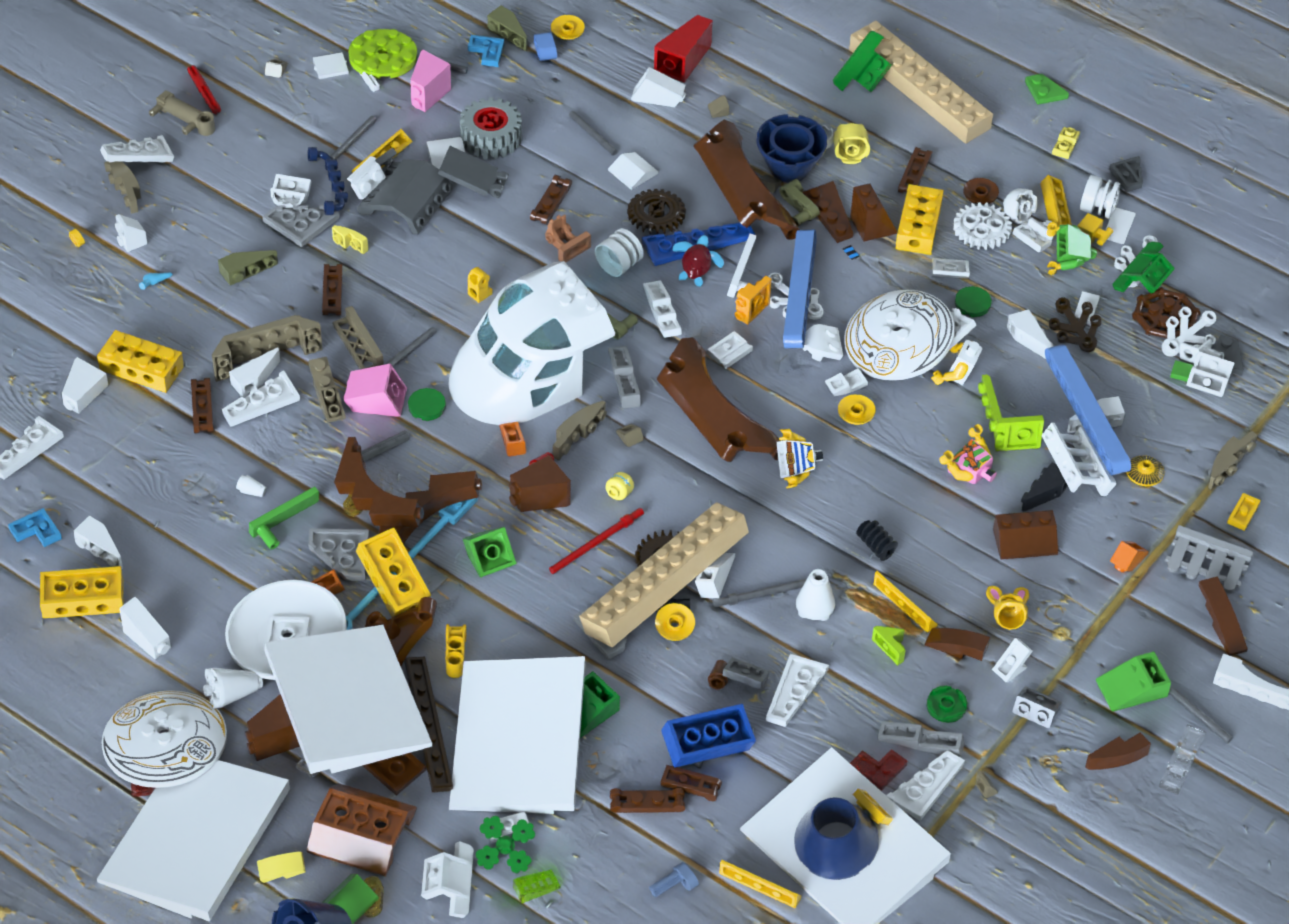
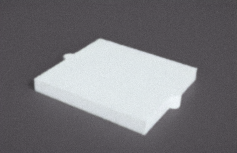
[313,52,349,79]

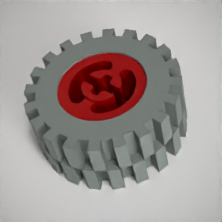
[460,97,522,159]

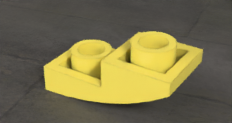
[1052,127,1080,159]
[332,225,368,254]
[257,852,306,883]

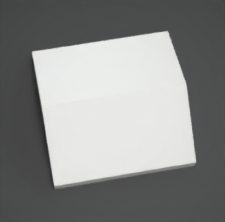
[608,152,658,190]
[932,258,970,279]

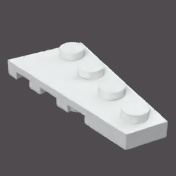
[766,654,829,727]
[886,750,965,821]

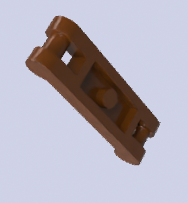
[898,147,933,193]
[530,174,572,225]
[322,264,343,315]
[191,378,214,433]
[610,788,685,813]

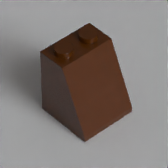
[850,183,897,242]
[509,456,571,512]
[245,694,300,761]

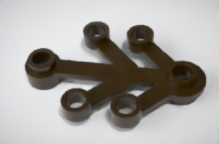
[1049,297,1102,352]

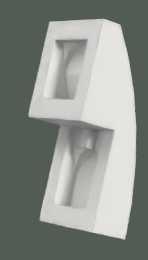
[825,368,868,396]

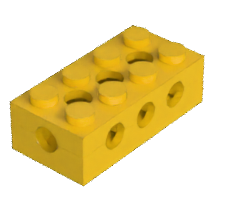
[896,184,944,255]
[97,330,184,393]
[356,528,431,617]
[40,566,124,618]

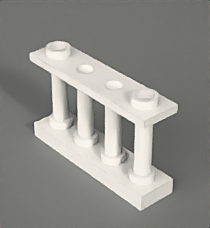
[1042,423,1117,496]

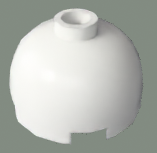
[1003,188,1037,224]

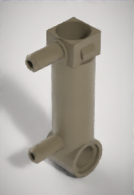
[149,90,215,136]

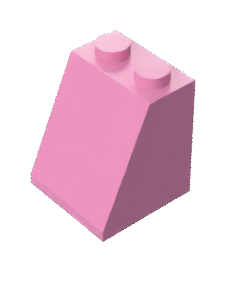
[411,50,451,112]
[344,364,407,417]

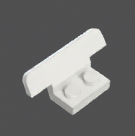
[421,841,474,918]

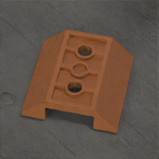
[307,783,417,877]

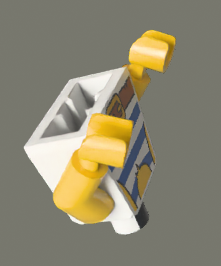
[931,340,982,385]
[776,429,823,489]

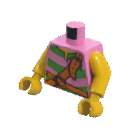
[940,424,997,484]

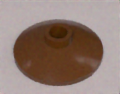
[963,178,999,205]

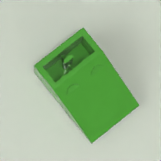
[1096,651,1171,712]

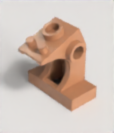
[545,214,591,263]

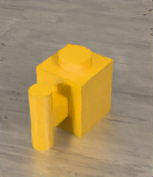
[1077,213,1113,246]

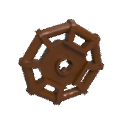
[1132,287,1201,339]

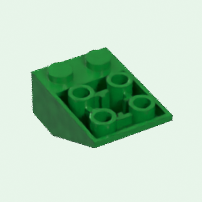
[580,671,620,738]

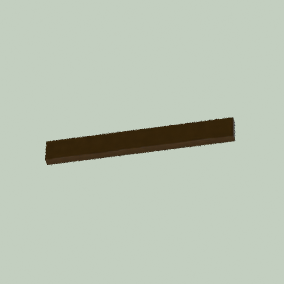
[404,656,453,792]

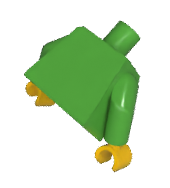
[1046,222,1097,275]

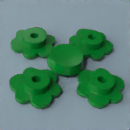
[476,816,535,873]

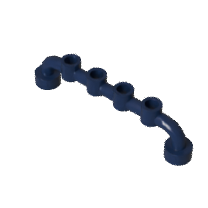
[307,147,348,215]

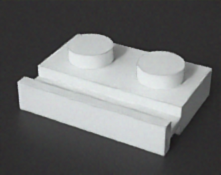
[347,156,386,199]
[707,331,753,369]

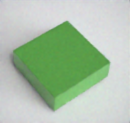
[1170,360,1193,382]

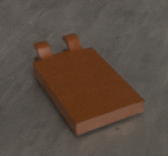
[362,753,426,796]

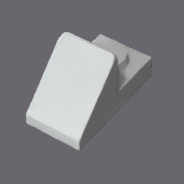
[992,638,1033,682]

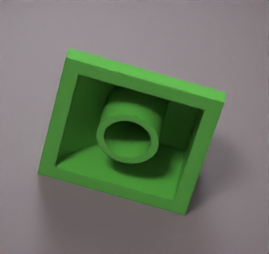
[463,527,517,577]

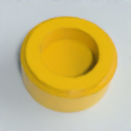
[69,228,85,247]

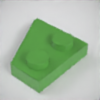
[1025,74,1069,105]

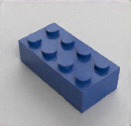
[661,704,756,768]

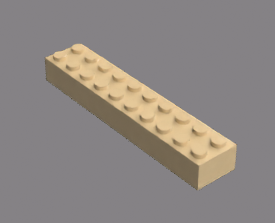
[849,21,993,144]
[579,502,749,648]

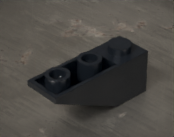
[1021,462,1068,512]

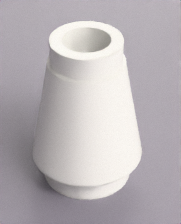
[236,475,267,497]

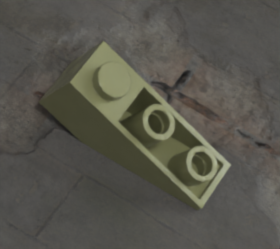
[487,5,527,51]
[218,250,278,286]

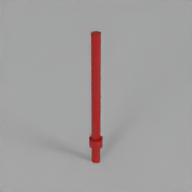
[549,508,644,574]

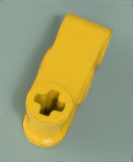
[445,624,466,678]

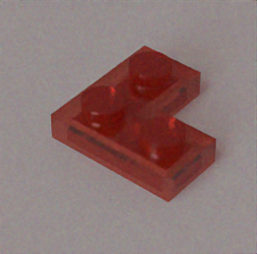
[850,749,908,791]

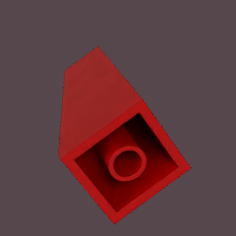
[654,15,713,83]

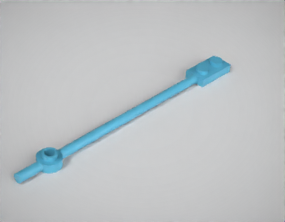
[346,498,478,630]

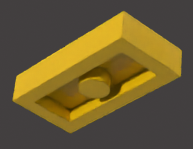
[1227,493,1261,531]
[852,788,893,825]

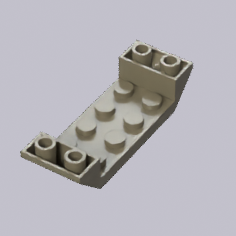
[212,315,322,382]

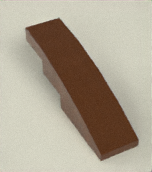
[1198,576,1248,656]

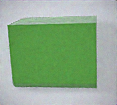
[321,874,379,924]

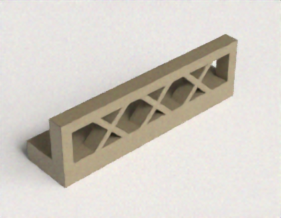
[333,306,384,369]

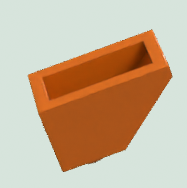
[1110,541,1149,573]

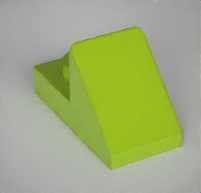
[872,626,905,666]

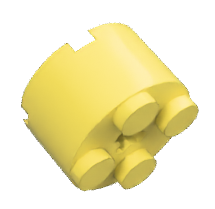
[833,123,870,164]

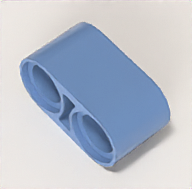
[534,32,557,61]

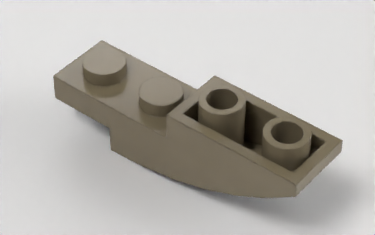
[104,161,141,214]
[308,356,346,423]
[553,401,607,460]
[1208,431,1257,490]

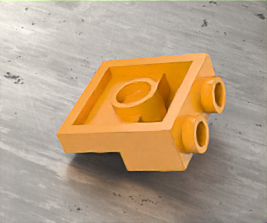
[734,276,772,325]

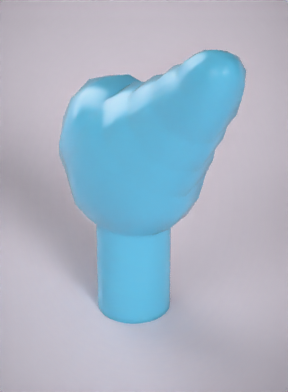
[139,272,172,289]

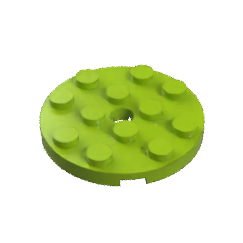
[349,29,417,79]

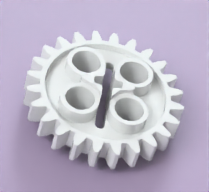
[953,202,1012,250]

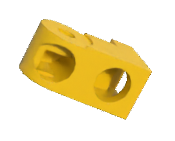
[468,267,492,303]

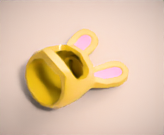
[986,586,1029,630]

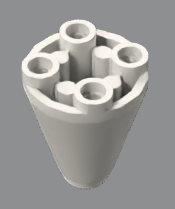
[796,569,835,621]
[203,668,263,709]

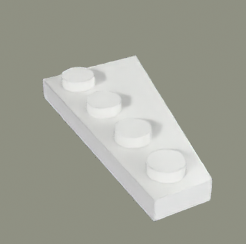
[100,135,174,163]
[222,370,300,427]
[0,416,64,479]

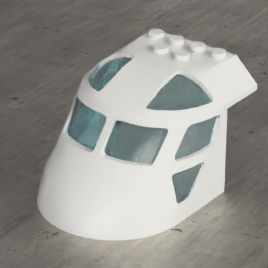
[448,261,615,425]

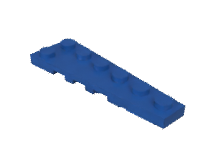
[642,223,755,266]

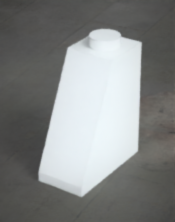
[631,67,686,107]
[62,357,108,414]
[119,597,171,659]

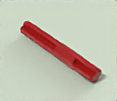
[187,65,221,114]

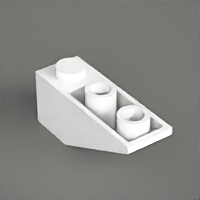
[1007,309,1054,359]
[229,347,280,397]
[1067,396,1125,433]
[74,516,123,569]
[695,553,735,598]

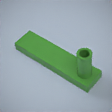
[249,486,319,550]

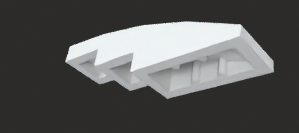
[643,280,682,338]

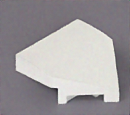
[1012,217,1053,253]

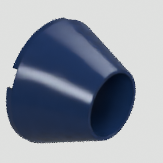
[756,114,827,183]
[794,797,879,880]
[272,898,352,924]

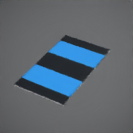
[842,245,860,260]

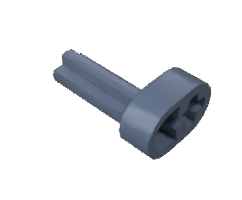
[649,862,699,897]

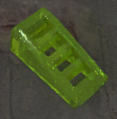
[513,869,561,904]

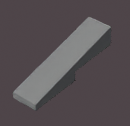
[608,346,640,409]
[878,721,965,758]

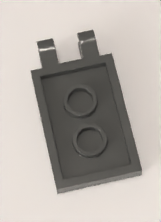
[438,146,509,198]

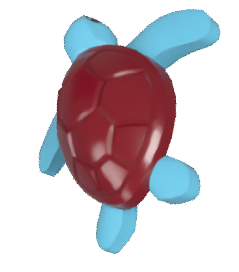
[672,235,724,287]

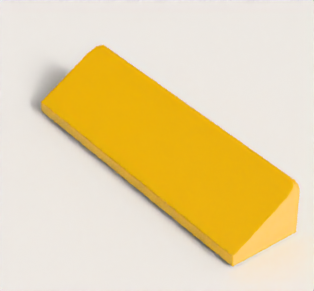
[351,129,413,173]
[1040,175,1072,234]
[874,571,938,633]
[719,860,802,908]

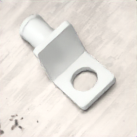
[1180,339,1224,364]

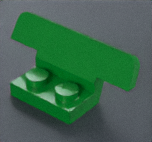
[833,31,892,92]
[1112,242,1175,293]

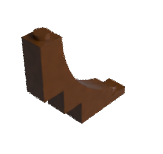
[334,437,424,527]
[379,471,482,558]

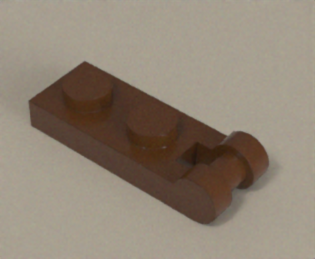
[661,765,722,802]

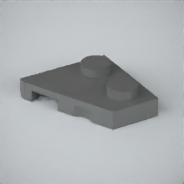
[1109,156,1143,192]
[1214,335,1244,376]

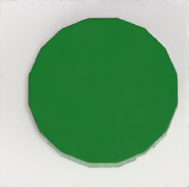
[955,286,992,317]
[408,388,446,421]
[926,685,967,723]

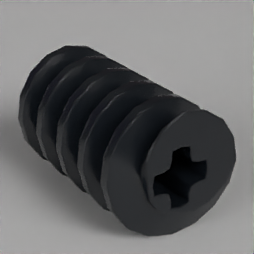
[856,520,898,561]

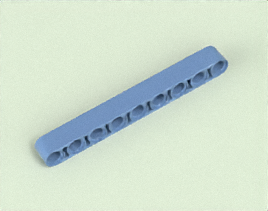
[783,229,817,349]
[1045,344,1131,476]

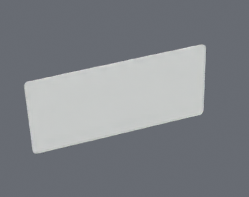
[1106,208,1136,244]

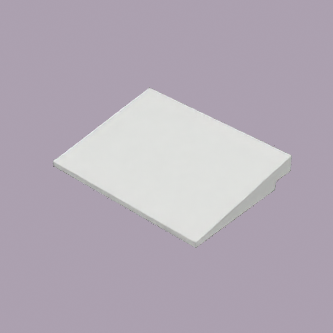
[264,625,432,774]
[449,656,585,814]
[740,747,951,924]
[97,760,290,921]

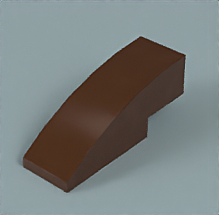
[925,628,990,661]
[1085,732,1151,770]

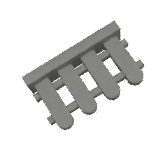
[1165,525,1254,593]

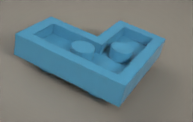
[468,35,505,67]
[8,508,62,547]

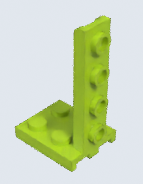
[978,374,1044,451]

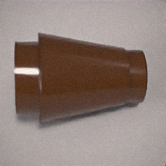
[708,660,728,690]

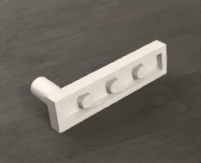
[727,234,756,298]

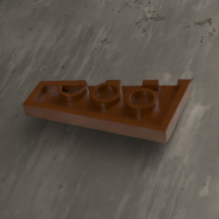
[803,181,853,243]

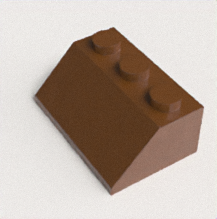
[993,510,1058,560]

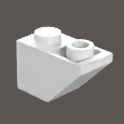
[115,214,147,252]

